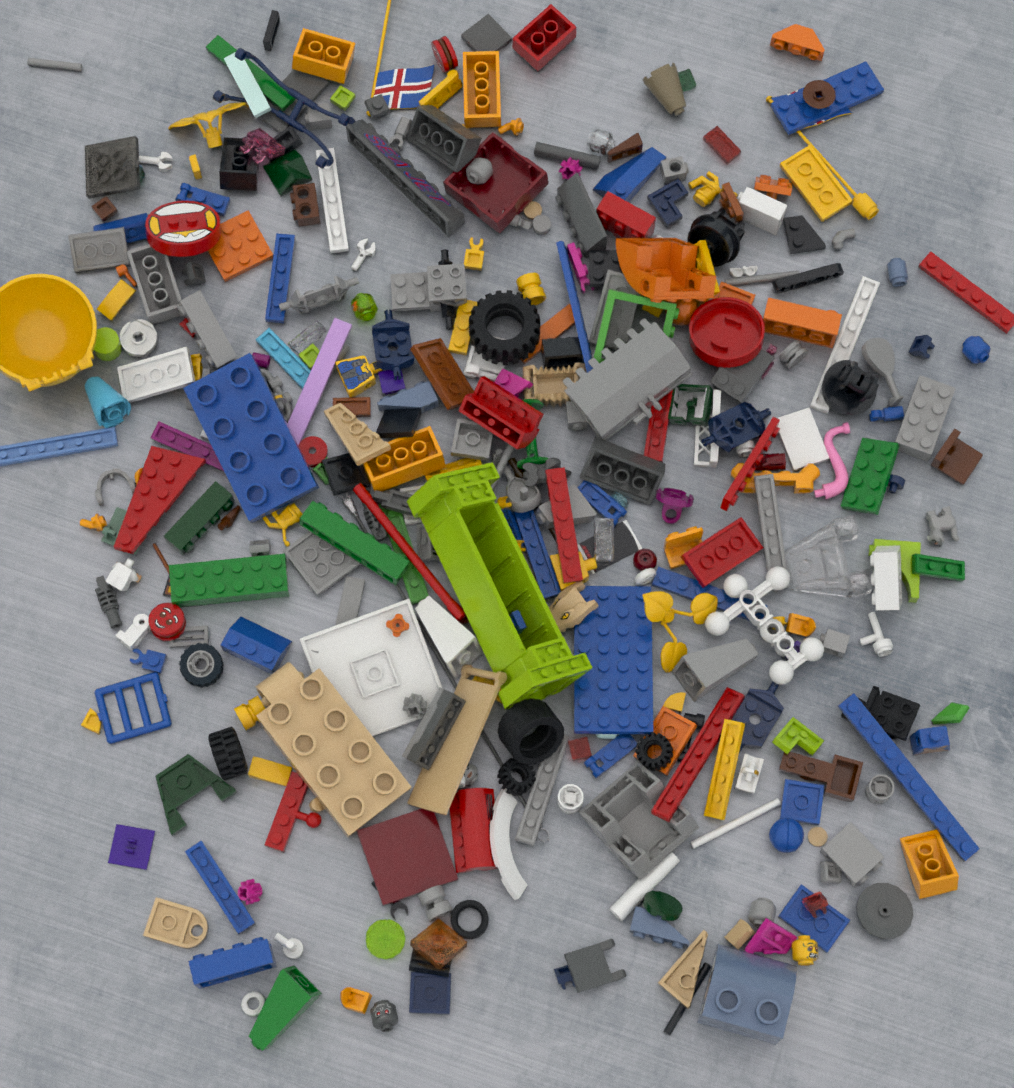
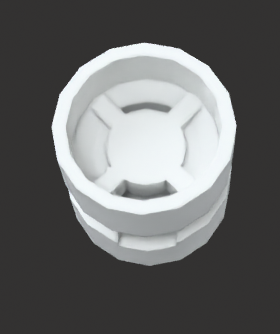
[557,784,584,814]

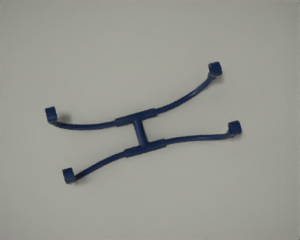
[213,48,355,169]

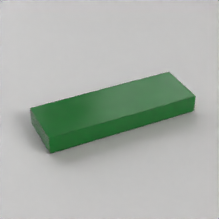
[912,553,965,581]

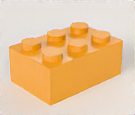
[292,28,355,84]

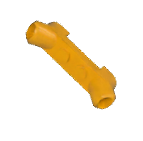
[731,463,820,494]

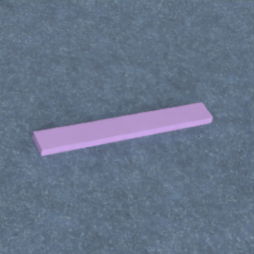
[288,318,352,446]

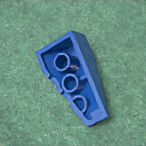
[593,147,666,202]

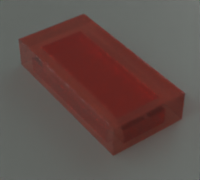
[703,126,741,165]

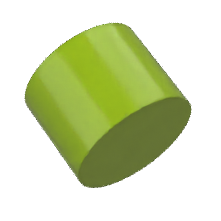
[94,327,122,361]

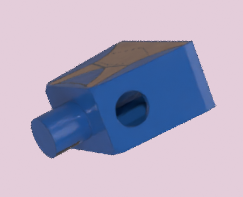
[909,726,950,755]

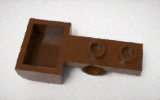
[779,752,863,802]

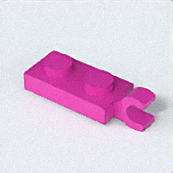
[567,242,595,294]

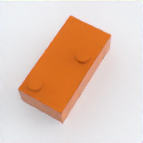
[763,297,842,348]

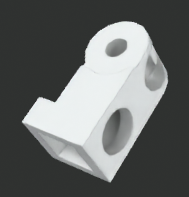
[116,614,151,652]

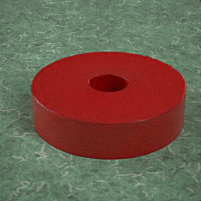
[299,436,328,467]

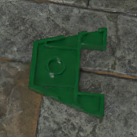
[155,754,237,836]

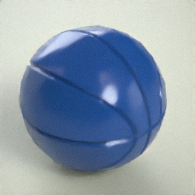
[769,818,804,853]

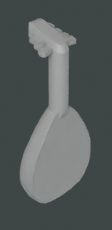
[862,338,904,407]
[492,449,542,513]

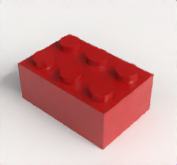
[512,4,577,71]
[596,191,656,238]

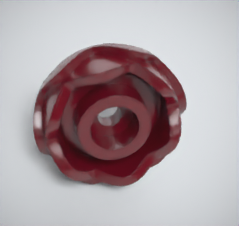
[633,548,657,571]

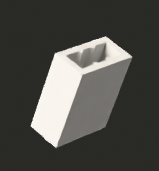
[737,187,787,235]

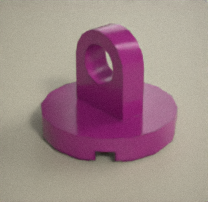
[655,488,694,524]

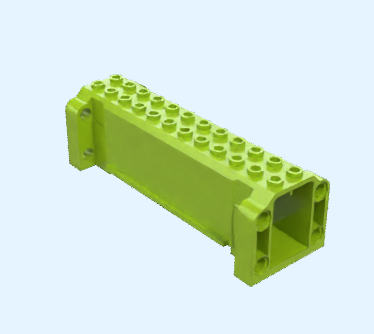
[407,462,592,710]

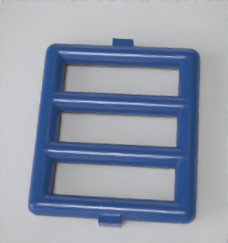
[94,672,172,744]

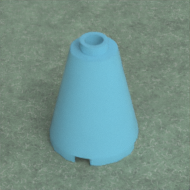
[85,377,131,428]

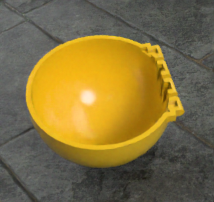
[0,274,97,392]

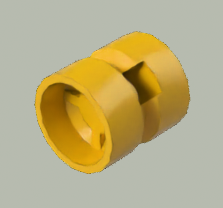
[516,272,546,306]
[234,695,265,731]

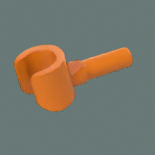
[116,264,137,287]

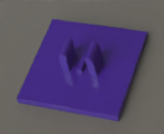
[108,824,155,870]

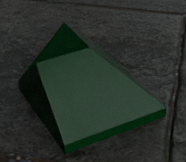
[263,150,312,197]

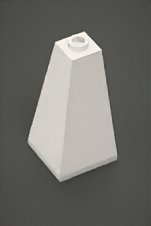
[415,596,483,680]

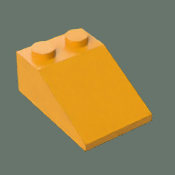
[900,829,959,899]

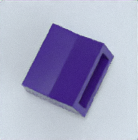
[378,370,406,395]

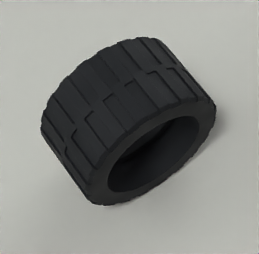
[498,698,564,765]

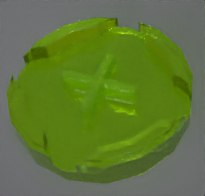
[365,919,406,960]

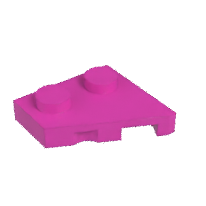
[494,368,533,397]
[744,918,798,954]

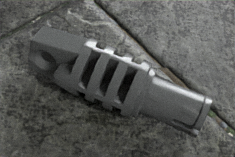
[362,490,389,542]
[95,576,122,629]

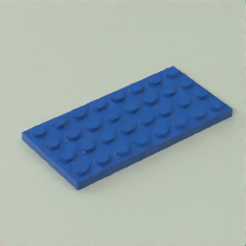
[574,586,653,735]

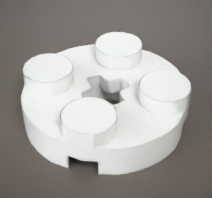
[120,319,158,358]

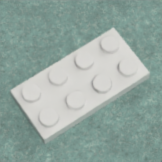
[117,347,195,403]

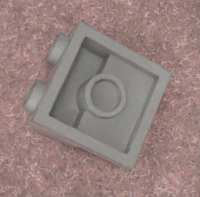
[451,418,494,461]

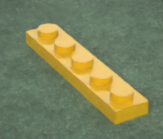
[704,719,745,820]

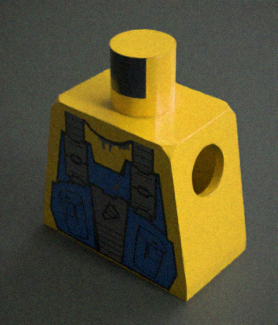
[335,355,383,397]

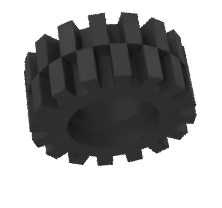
[635,732,673,771]
[497,758,536,796]

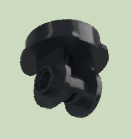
[687,208,745,267]
[822,360,879,415]

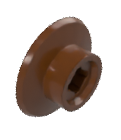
[803,80,836,109]

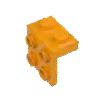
[663,526,703,569]

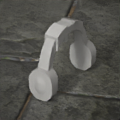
[95,469,136,505]

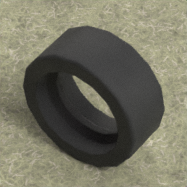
[451,900,489,939]

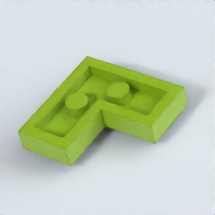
[772,717,824,756]

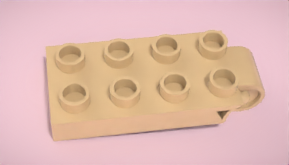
[255,662,412,838]

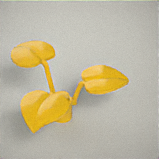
[168,102,249,148]
[642,591,718,673]

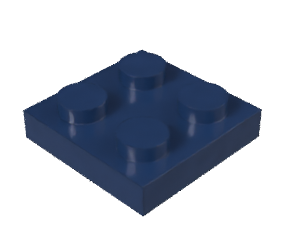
[409,972,451,1015]

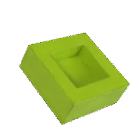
[330,85,356,111]
[298,344,320,370]

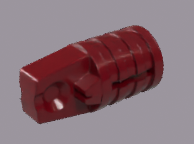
[754,453,786,471]

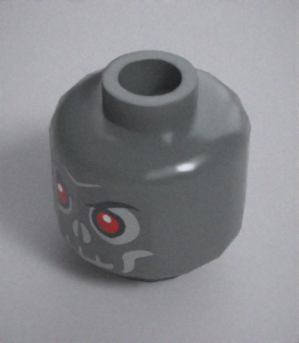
[370,1000,398,1032]

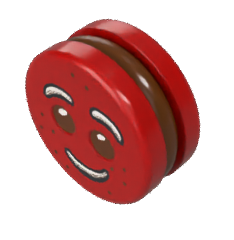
[431,36,458,73]
[148,603,186,641]

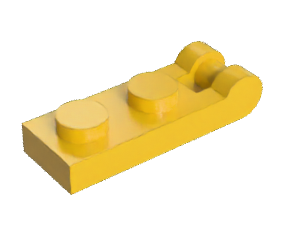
[419,70,463,109]

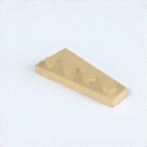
[324,403,391,466]

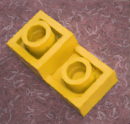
[97,279,136,320]

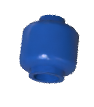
[962,336,991,364]

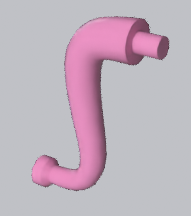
[814,422,850,500]

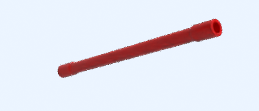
[353,483,466,621]

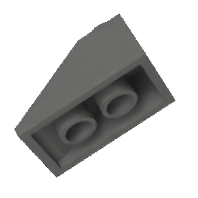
[710,349,775,403]

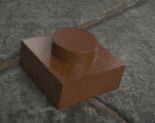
[91,196,118,222]

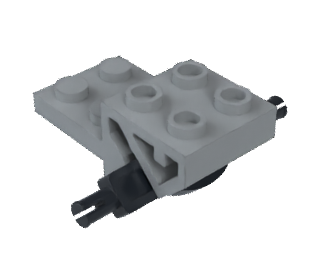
[390,249,467,330]

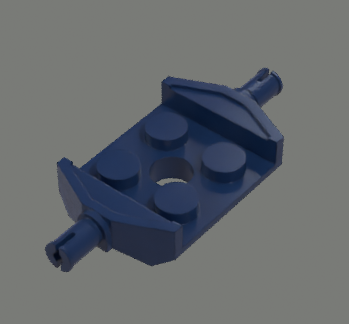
[372,309,414,380]
[701,402,771,453]
[732,681,784,753]

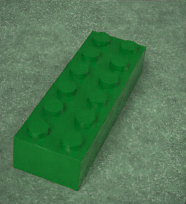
[169,553,290,608]

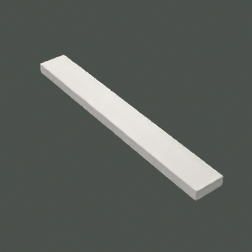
[810,276,880,414]

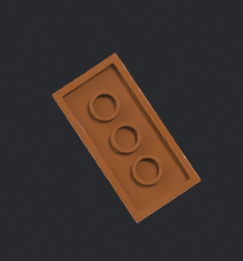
[410,338,474,410]

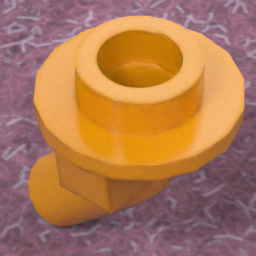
[497,118,524,136]
[80,513,107,531]

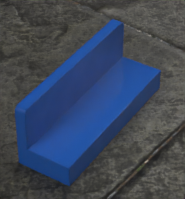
[93,213,148,243]

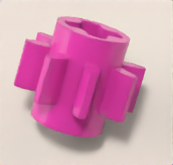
[559,157,583,179]
[238,879,263,905]

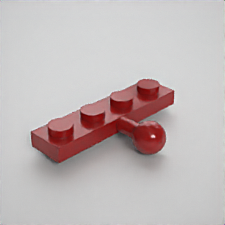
[264,771,322,852]

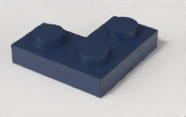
[647,178,688,227]

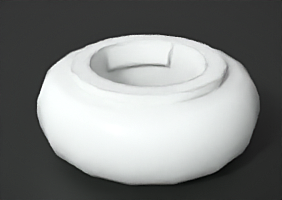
[634,568,656,586]
[241,991,266,1017]

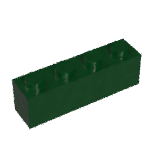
[164,481,235,556]

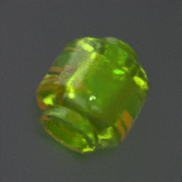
[351,293,378,321]

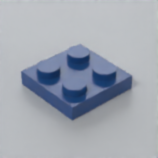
[780,779,825,825]

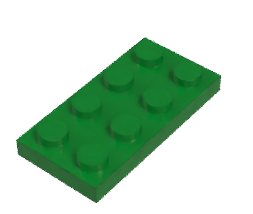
[841,437,900,515]

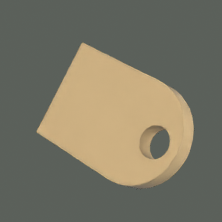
[143,897,208,949]

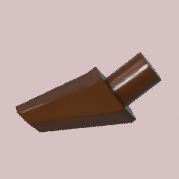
[217,505,241,530]

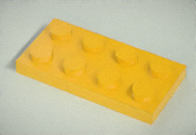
[780,145,853,222]

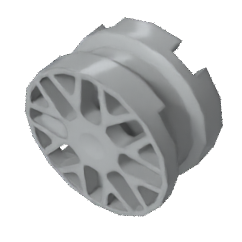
[779,340,808,369]

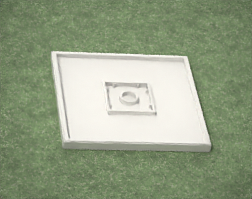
[300,599,442,736]

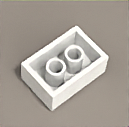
[870,545,902,610]

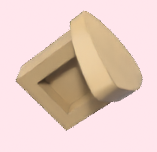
[724,919,756,949]

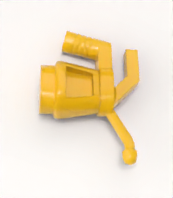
[688,171,738,207]
[262,503,302,547]

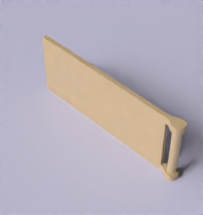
[407,664,507,815]

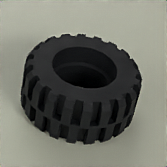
[469,290,540,365]

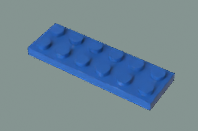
[771,61,884,135]

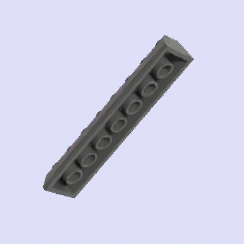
[346,119,464,238]

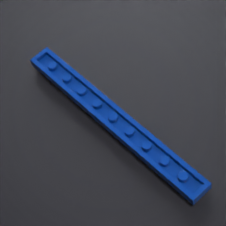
[838,693,980,862]

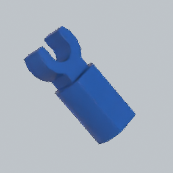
[869,406,904,422]

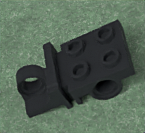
[841,686,920,741]

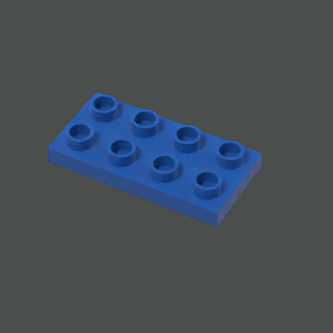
[183,353,319,523]

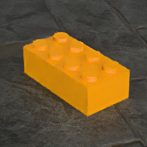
[463,51,501,128]
[363,426,446,492]

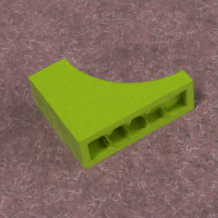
[868,539,921,603]

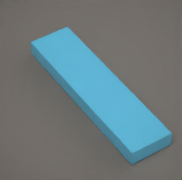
[255,328,311,390]

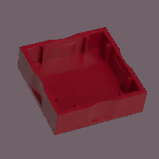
[443,132,549,234]

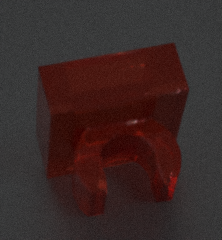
[802,891,828,918]

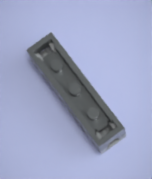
[402,687,466,771]

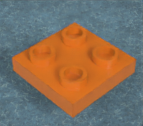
[754,175,792,200]

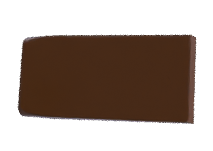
[607,133,643,163]

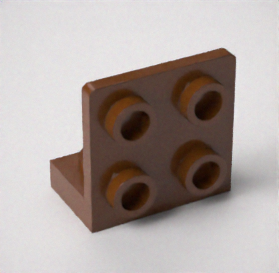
[931,428,983,485]

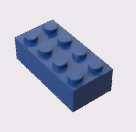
[188,937,277,989]

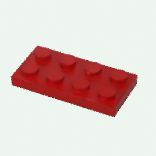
[681,517,763,588]

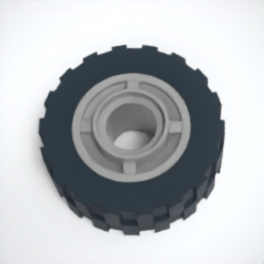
[179,643,224,688]

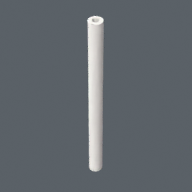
[690,798,781,849]

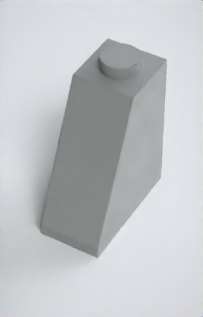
[535,484,597,529]

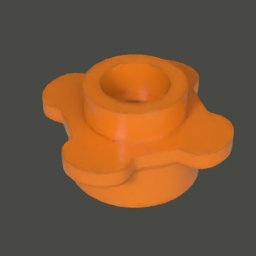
[386,614,409,637]

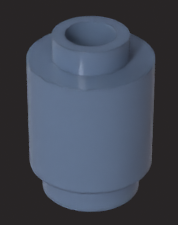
[887,258,908,287]

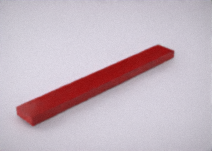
[651,687,745,822]

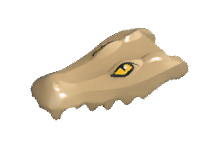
[549,581,599,632]

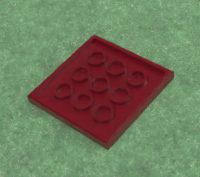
[357,809,458,906]

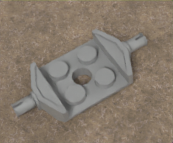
[278,276,359,314]

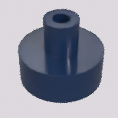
[887,474,905,494]

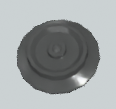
[856,883,913,939]

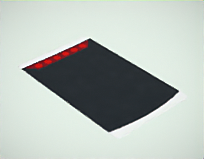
[577,520,642,574]

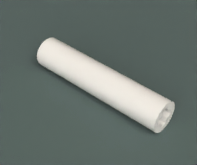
[609,852,680,921]

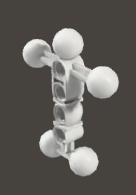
[705,566,824,685]

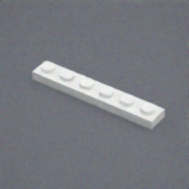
[316,148,349,254]

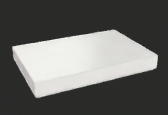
[778,408,829,472]

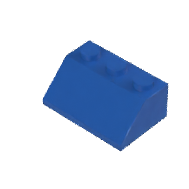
[220,616,292,674]

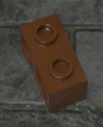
[290,183,321,227]

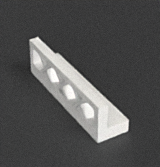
[694,390,721,468]

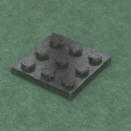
[85,136,140,199]

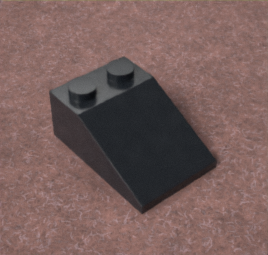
[219,137,261,191]

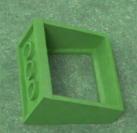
[594,289,680,363]

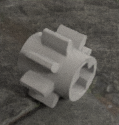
[402,693,427,718]

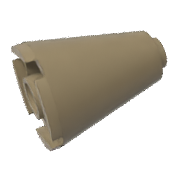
[643,63,686,116]

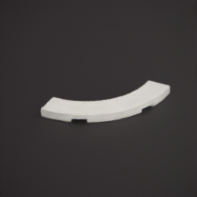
[490,788,527,900]

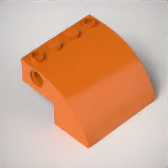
[615,238,717,303]

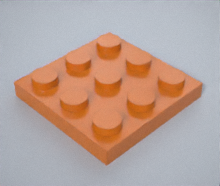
[208,210,273,282]

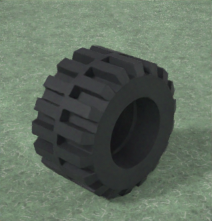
[208,726,248,781]

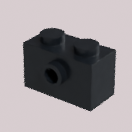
[541,337,583,369]

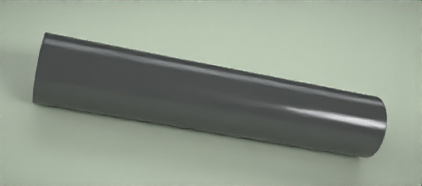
[534,142,601,169]

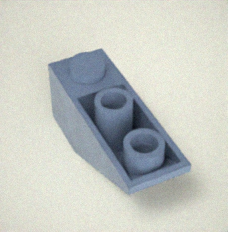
[377,381,439,413]
[629,906,689,949]

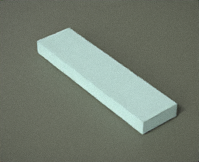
[224,53,271,118]

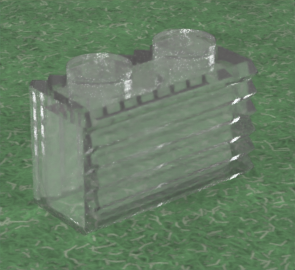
[594,518,614,562]

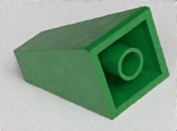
[248,965,322,1051]

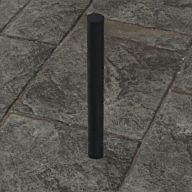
[663,962,712,1036]

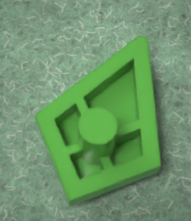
[931,702,970,724]

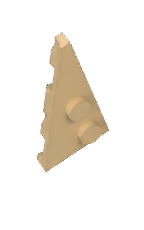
[658,930,708,1009]

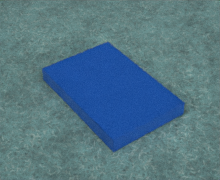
[778,884,850,953]

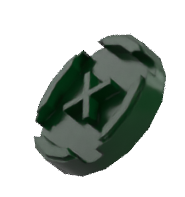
[643,891,683,921]

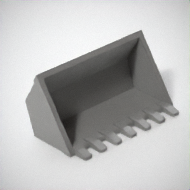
[563,318,692,441]

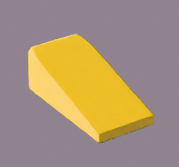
[248,756,292,786]

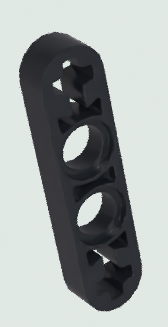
[772,263,844,293]

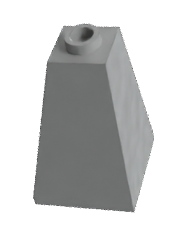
[671,639,758,702]

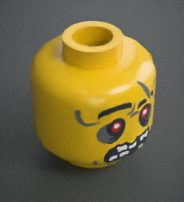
[791,935,818,966]

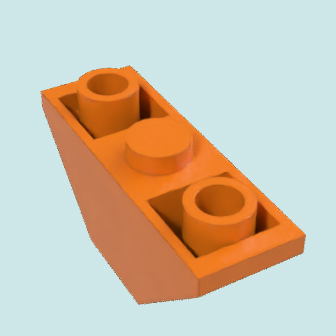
[770,24,825,61]

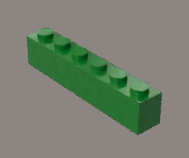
[300,501,409,586]

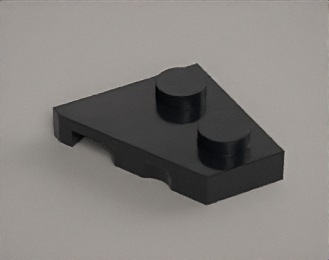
[783,215,826,254]

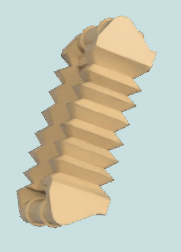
[522,363,587,408]

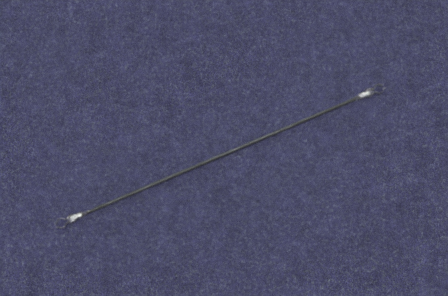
[337,492,550,844]

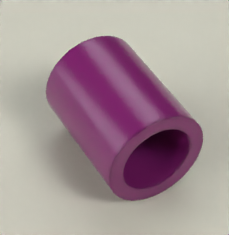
[252,352,271,368]

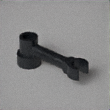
[678,713,705,762]

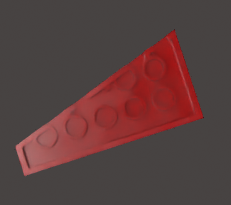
[114,446,206,554]

